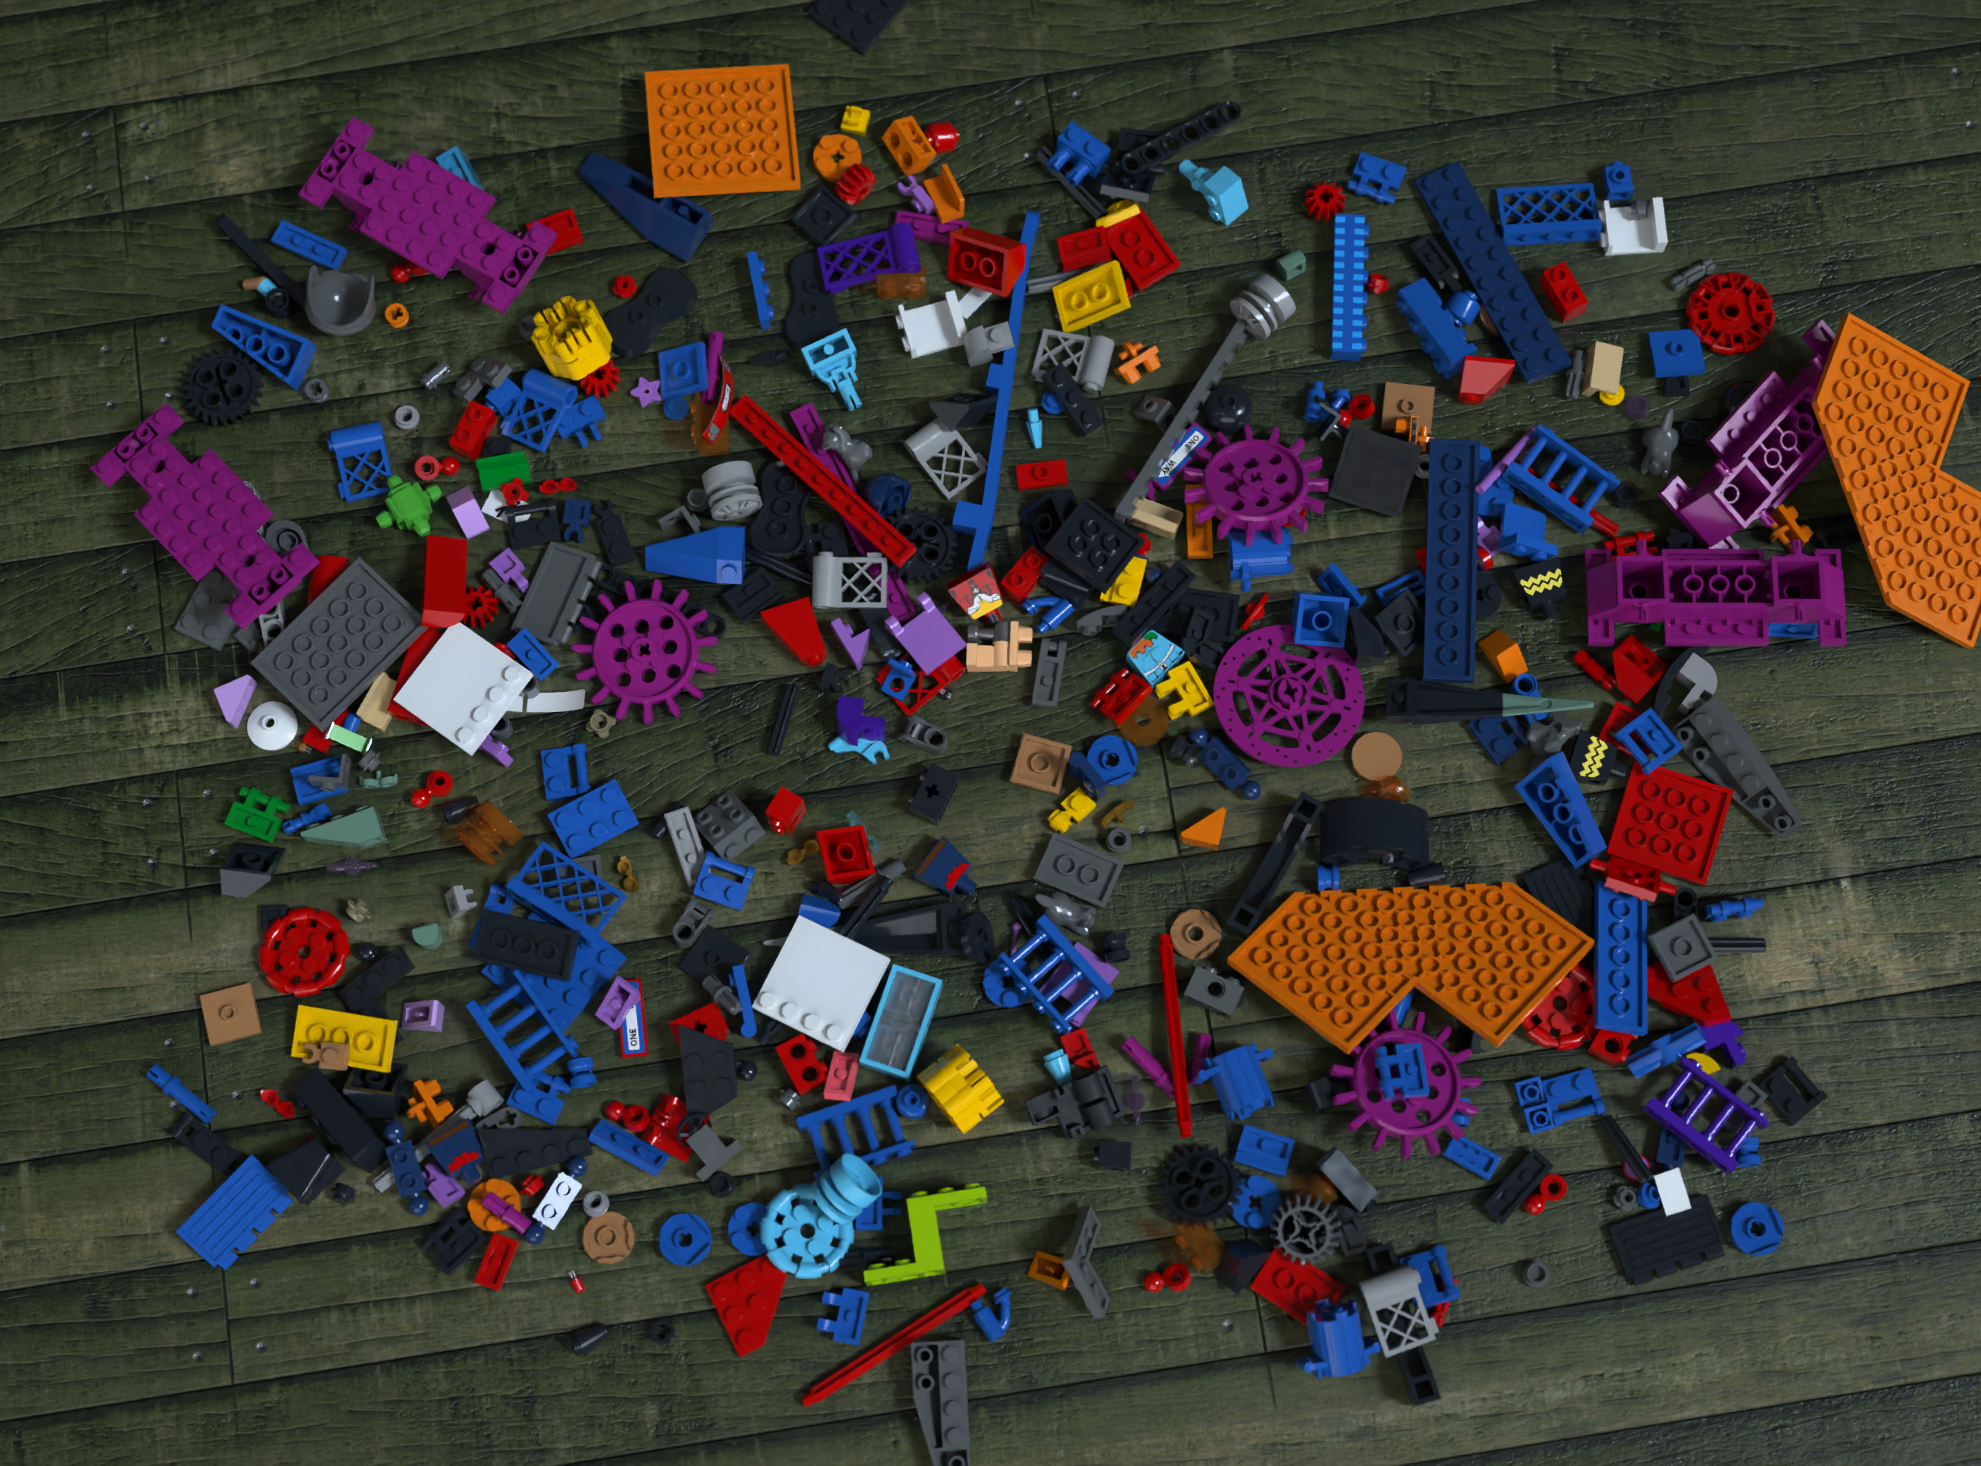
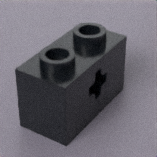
[908,763,960,826]

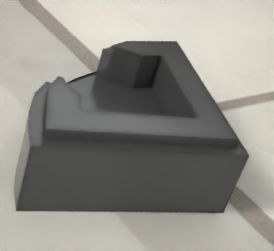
[234,620,260,654]

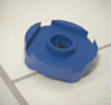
[1087,735,1137,787]
[983,956,1034,1008]
[1231,1175,1282,1229]
[1729,1202,1784,1256]
[728,1203,781,1257]
[659,1213,713,1267]

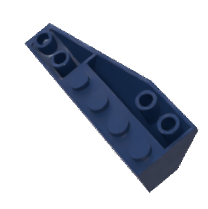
[579,153,713,262]

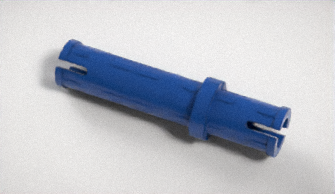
[146,1064,217,1124]

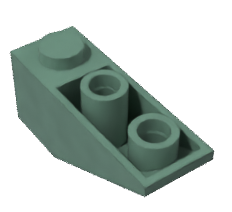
[300,806,387,849]

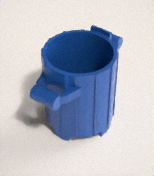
[1226,526,1293,592]
[1193,1042,1274,1121]
[1296,1298,1381,1379]

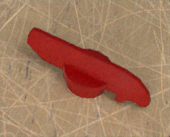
[1240,592,1269,631]

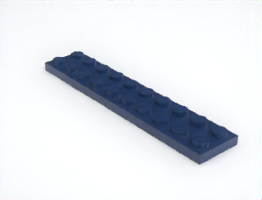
[1414,161,1572,386]
[1422,438,1480,683]

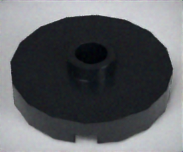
[960,911,994,963]

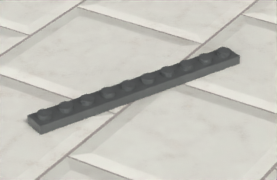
[1114,319,1248,523]

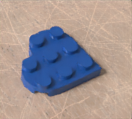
[1478,444,1514,518]

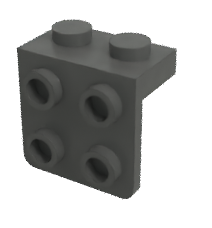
[693,790,766,861]

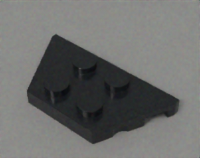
[678,1025,739,1126]

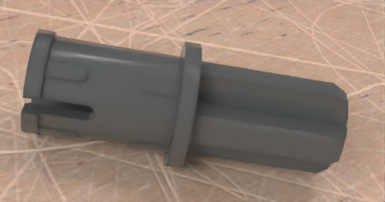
[1564,350,1588,400]
[481,569,523,614]
[702,975,742,1015]

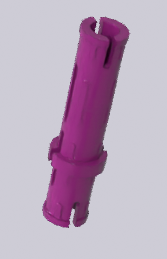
[700,331,724,405]
[1121,1035,1175,1102]

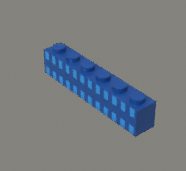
[1330,214,1369,361]

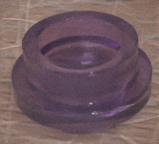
[1625,395,1650,420]

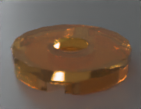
[1119,696,1169,746]

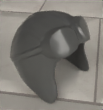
[305,265,375,336]

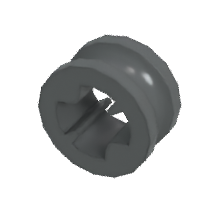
[305,378,329,403]

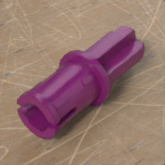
[1188,1033,1212,1086]
[482,1191,532,1235]

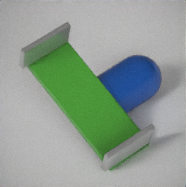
[324,711,373,756]

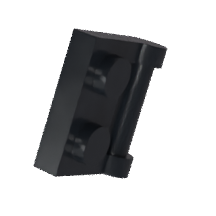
[505,497,562,550]
[1757,1056,1828,1127]

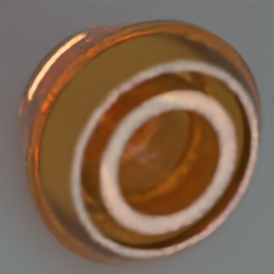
[1376,776,1411,802]
[1304,1173,1338,1205]

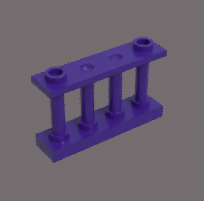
[1643,1056,1770,1175]

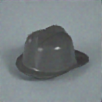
[266,520,309,557]

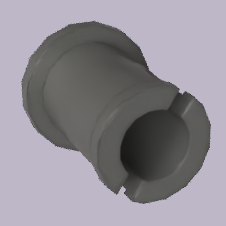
[420,360,452,391]

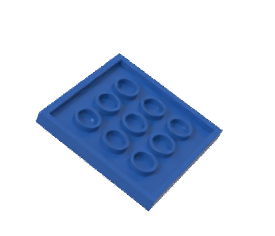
[481,894,627,1036]

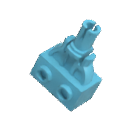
[1179,159,1248,226]
[801,328,863,411]

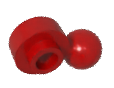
[391,260,428,283]
[1338,394,1375,427]
[413,455,460,480]
[410,770,453,808]
[605,1101,650,1132]
[1524,1174,1567,1215]
[1143,1263,1191,1293]

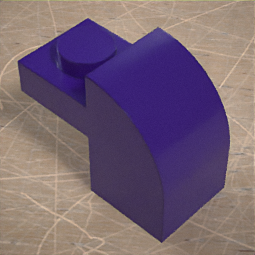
[837,696,886,746]
[1698,1021,1746,1070]

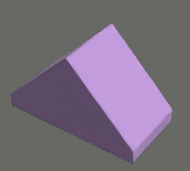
[446,486,490,539]
[213,675,257,729]
[401,1000,445,1032]

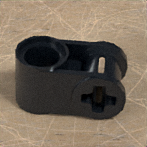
[1669,887,1700,925]

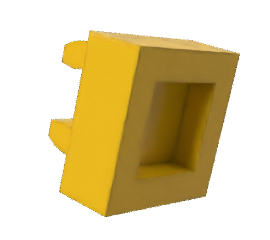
[841,106,870,137]

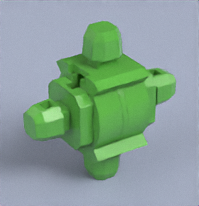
[376,475,442,538]

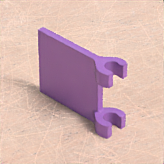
[885,592,967,675]
[1039,942,1119,1028]

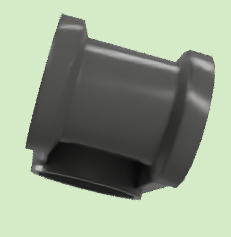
[898,715,949,755]
[673,897,717,948]

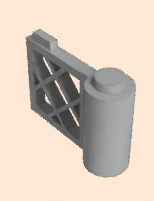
[1032,329,1115,393]
[903,417,988,500]
[812,552,888,609]
[1358,1264,1439,1358]

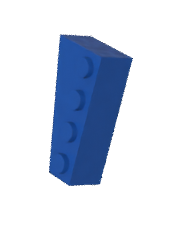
[1396,277,1477,380]
[211,304,317,391]
[1514,751,1607,869]

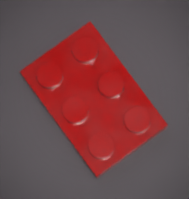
[1106,207,1181,292]
[1250,1246,1346,1327]

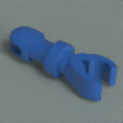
[282,804,332,834]

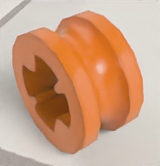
[385,303,409,328]

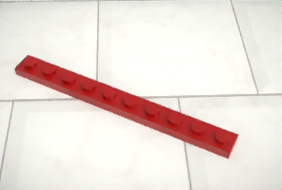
[729,394,917,568]

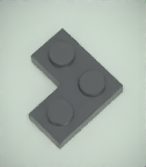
[452,355,512,403]

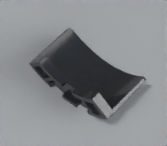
[1320,798,1429,873]

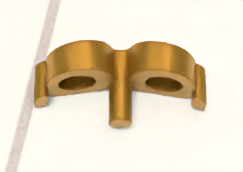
[1101,800,1136,830]
[787,840,819,865]
[617,856,639,894]

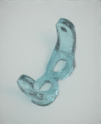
[846,810,882,854]

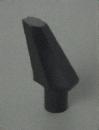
[749,349,790,365]
[809,879,843,902]

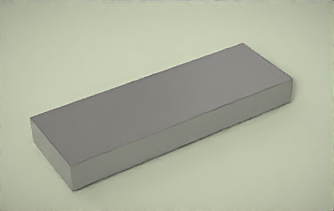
[664,806,711,887]

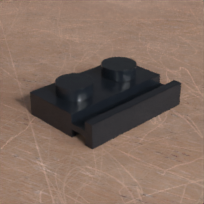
[722,567,785,626]

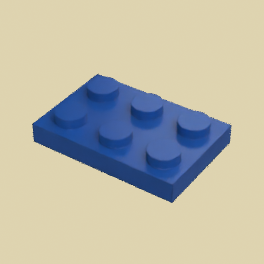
[547,779,639,859]

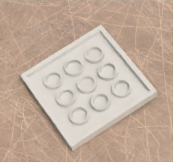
[393,622,534,756]
[752,915,890,1053]

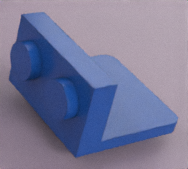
[1498,502,1558,562]

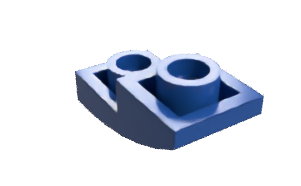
[1513,1075,1556,1134]

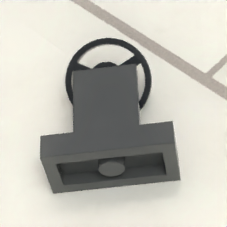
[676,1112,743,1182]

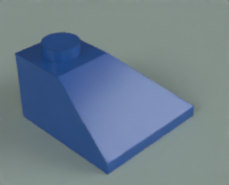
[1292,590,1350,648]

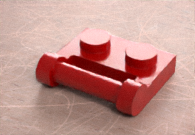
[1598,701,1650,759]

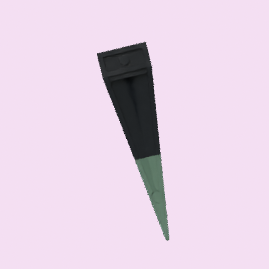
[1386,677,1594,726]

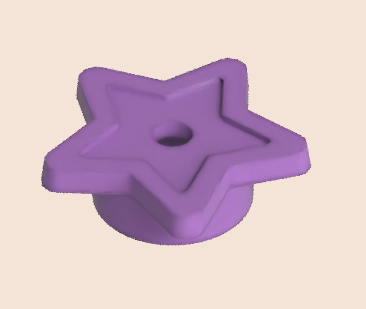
[630,377,661,408]

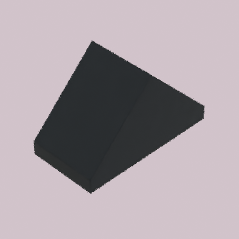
[1218,1240,1271,1294]

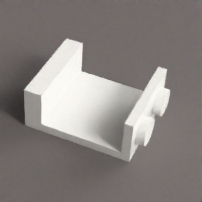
[1598,197,1668,256]
[895,290,967,359]

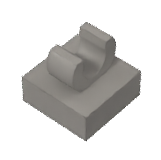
[444,885,477,919]

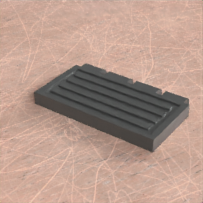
[511,541,602,647]

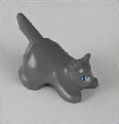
[1640,408,1679,479]
[820,423,872,491]
[1526,710,1582,774]
[1035,891,1096,937]

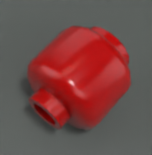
[923,121,959,155]

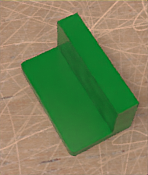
[475,451,532,493]

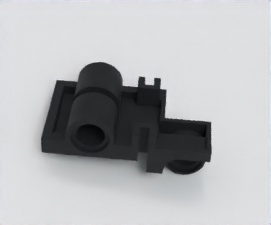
[1024,1065,1127,1140]

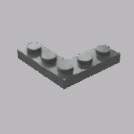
[1062,1205,1110,1319]

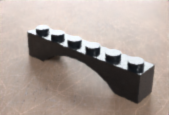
[1225,791,1324,940]
[1363,1242,1441,1408]

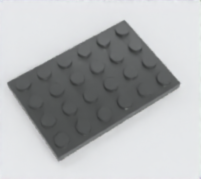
[250,557,429,732]

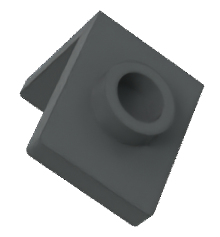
[1134,395,1179,433]
[658,505,701,533]
[308,754,351,792]

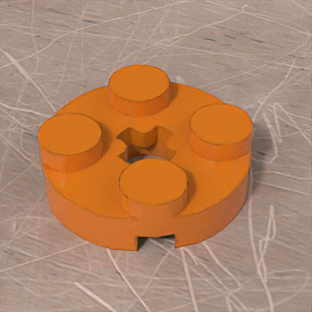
[813,134,862,183]
[468,1179,522,1232]

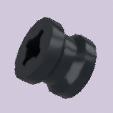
[1168,735,1198,766]

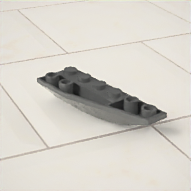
[1670,695,1803,839]
[911,1339,971,1466]

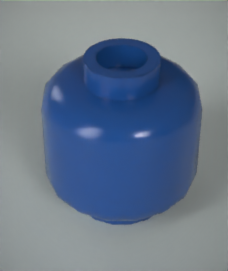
[1443,290,1480,328]
[896,1084,930,1120]

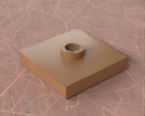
[1380,382,1435,436]
[1010,733,1072,795]
[200,983,262,1047]

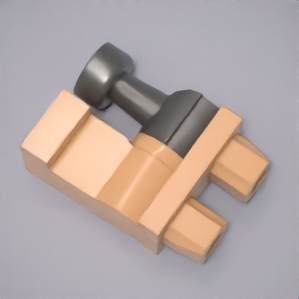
[966,621,1033,672]

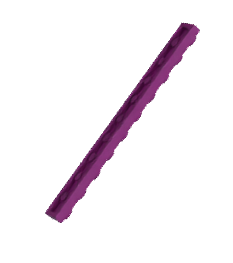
[790,402,918,625]

